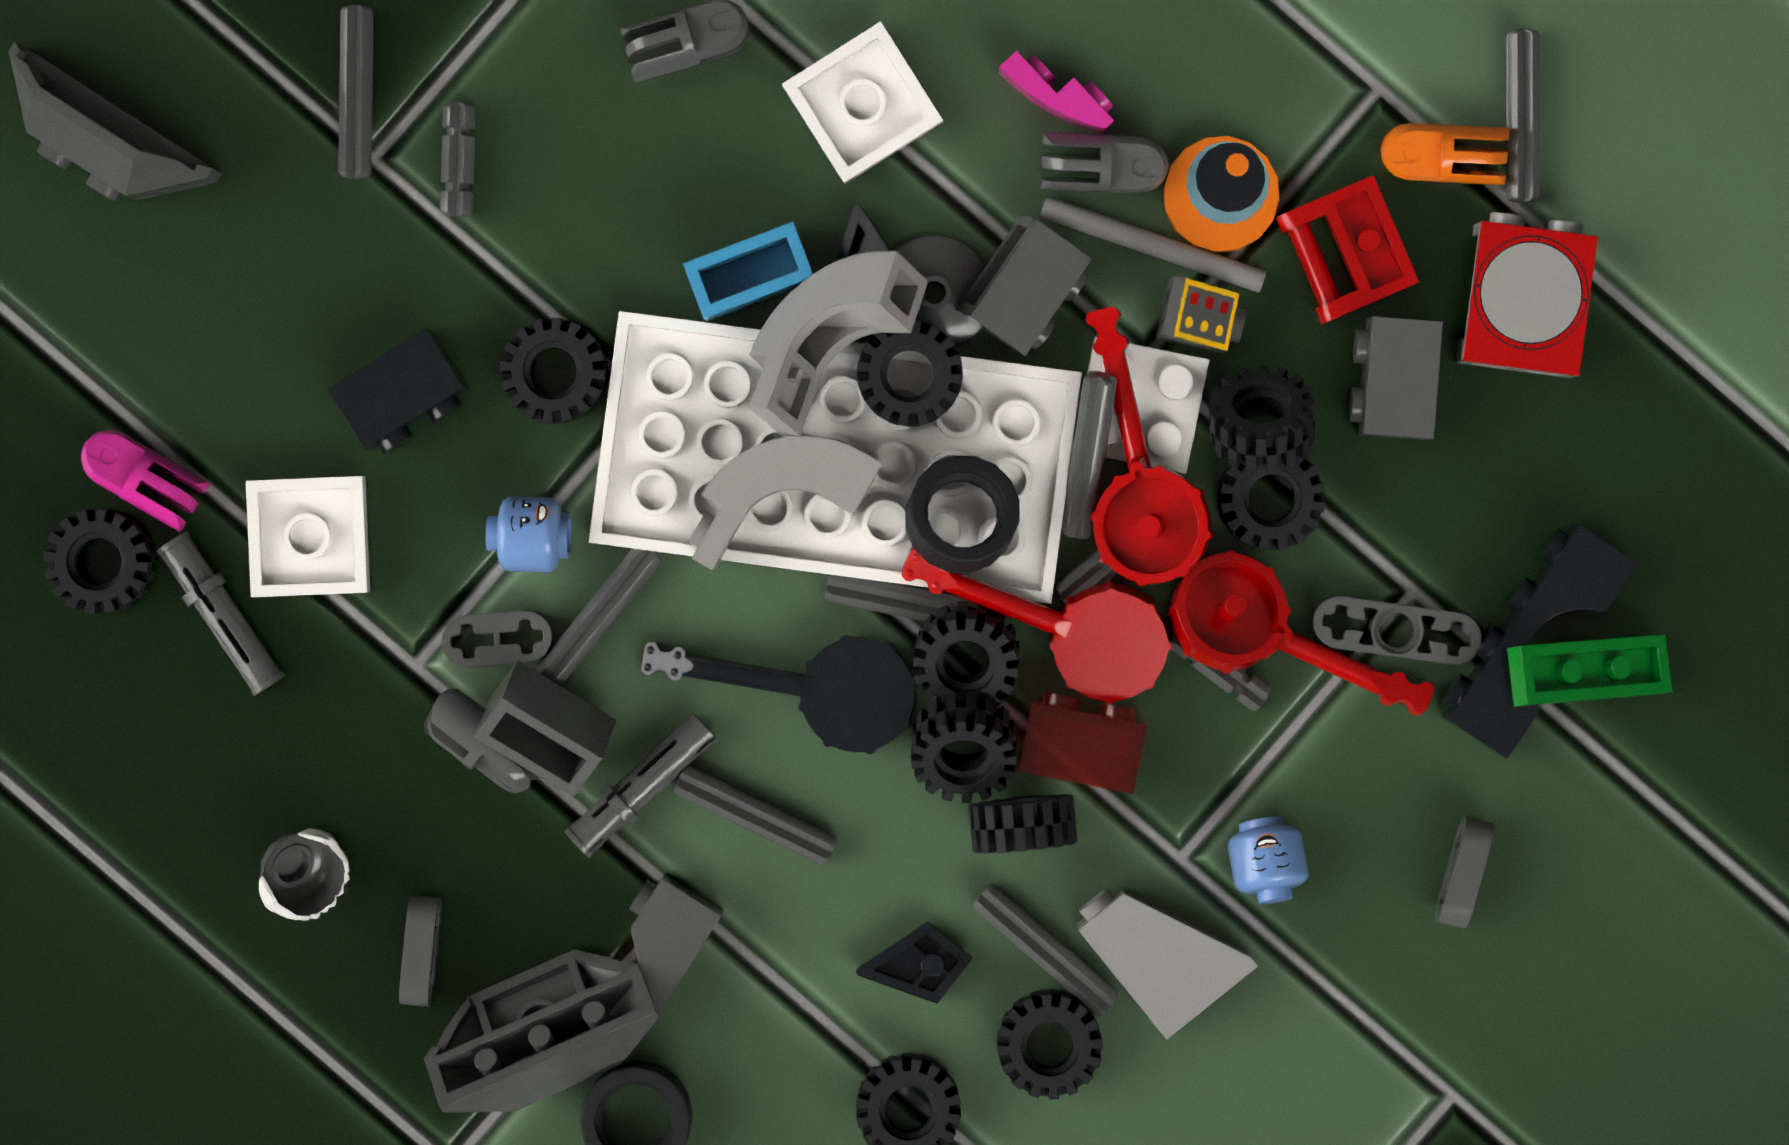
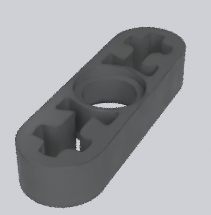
[1311,596,1482,665]

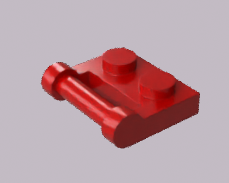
[1275,175,1419,325]

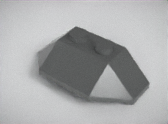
[9,41,222,202]
[424,949,659,1112]

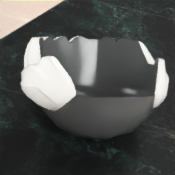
[259,828,350,921]

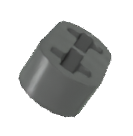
[442,610,554,667]
[1435,816,1494,930]
[399,894,442,1007]

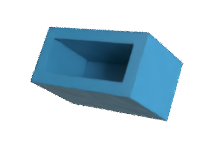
[683,222,813,322]

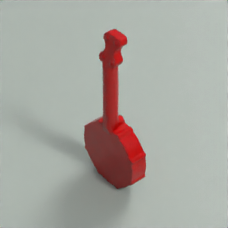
[1086,307,1214,587]
[902,546,1172,704]
[1166,549,1435,716]

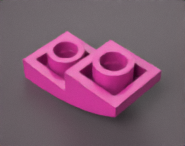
[998,51,1114,134]

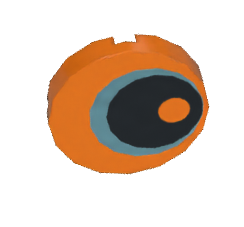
[1163,136,1280,253]

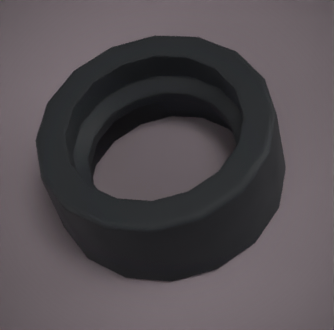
[905,455,1020,573]
[580,1061,693,1145]

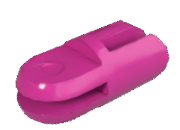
[81,430,211,533]

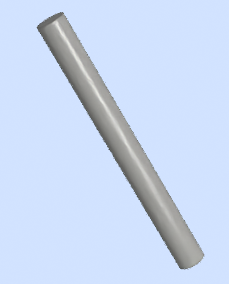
[1039,196,1267,293]

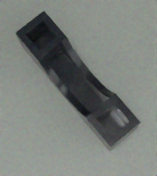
[1441,525,1638,759]

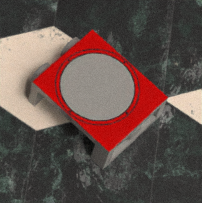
[1455,212,1598,378]

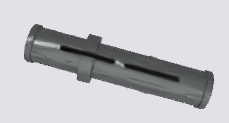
[156,531,286,696]
[564,713,718,858]

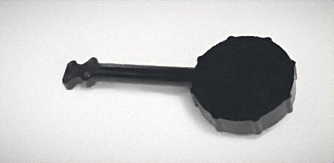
[641,635,917,754]

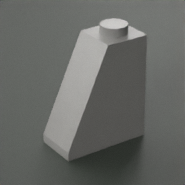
[1076,889,1258,1040]

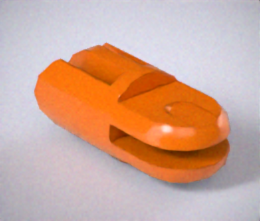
[1380,123,1510,186]

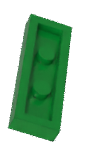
[1507,634,1672,707]

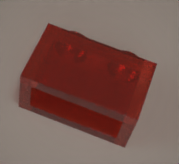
[1017,691,1147,794]

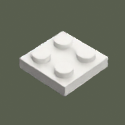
[782,21,943,185]
[1072,337,1209,474]
[246,476,370,597]

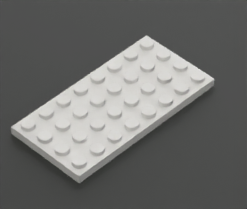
[588,311,1082,604]

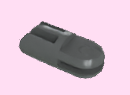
[620,0,750,84]
[1040,132,1169,193]
[424,689,538,793]

